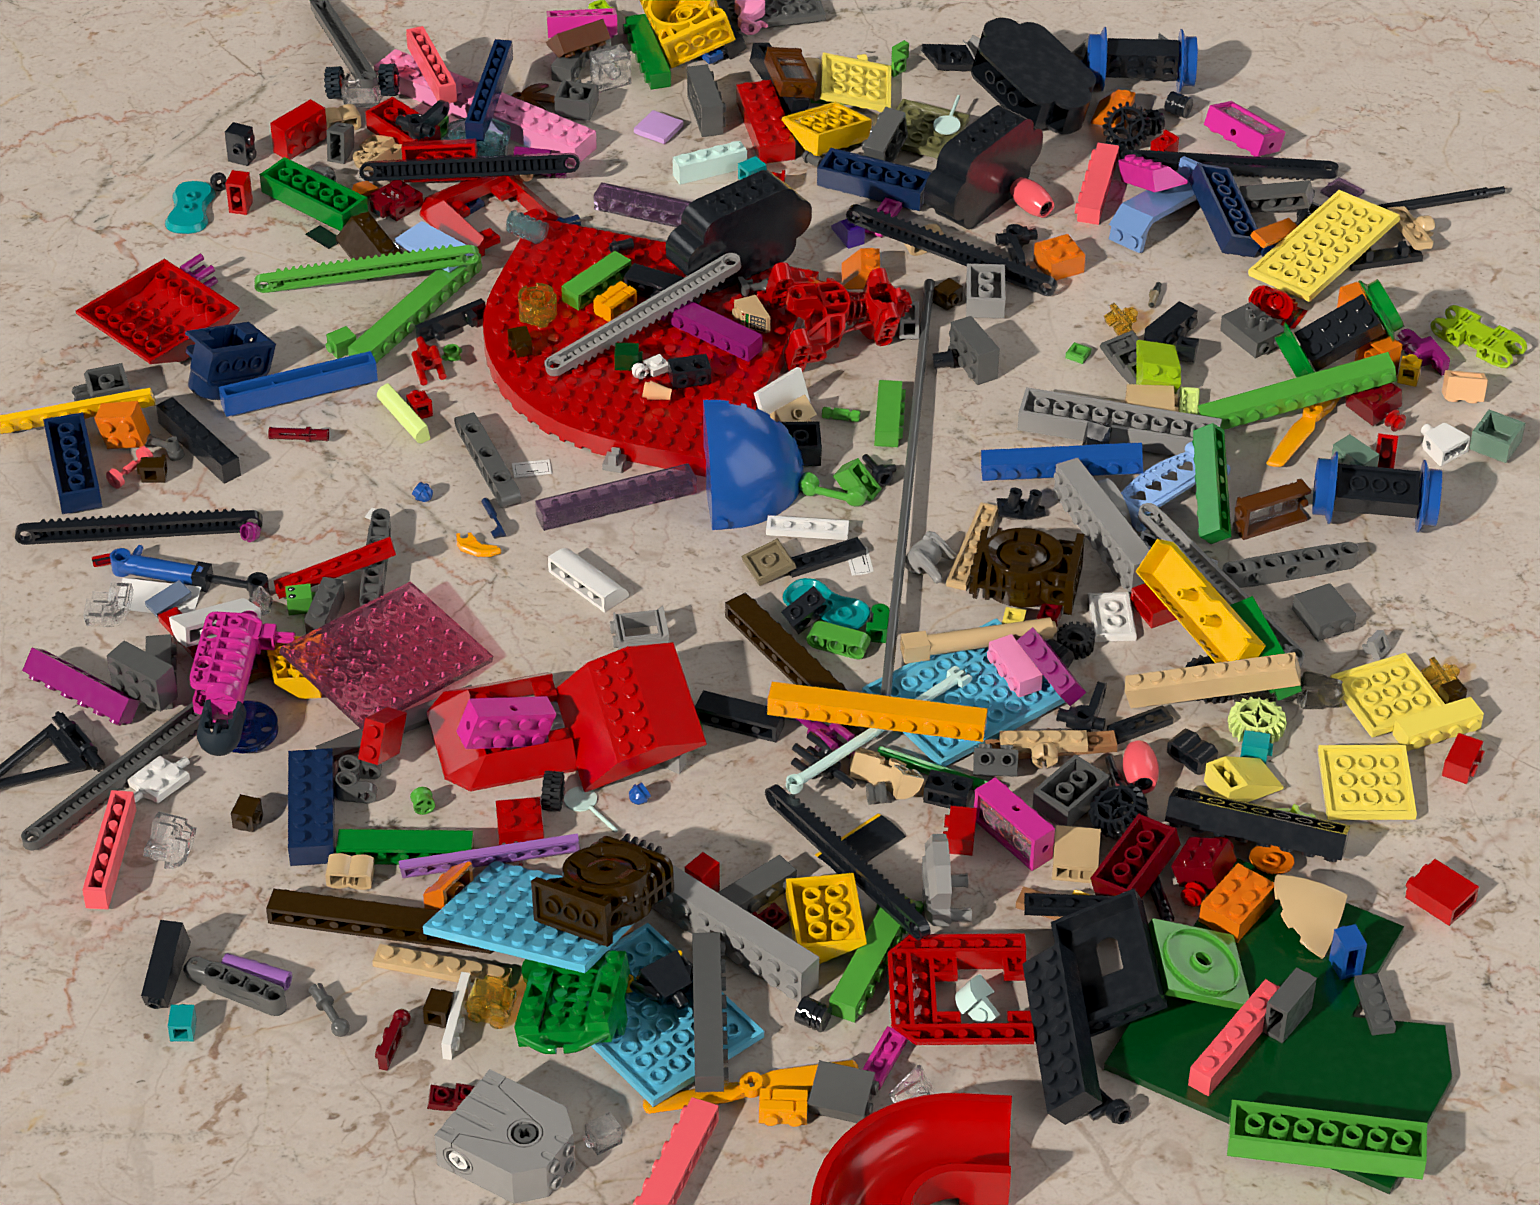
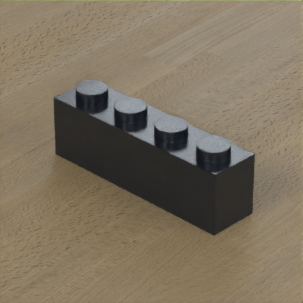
[624,263,703,305]
[695,690,785,743]

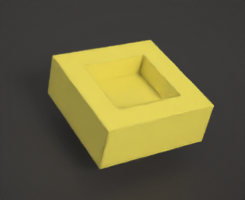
[1002,607,1026,624]

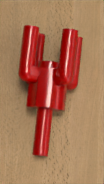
[411,336,447,386]

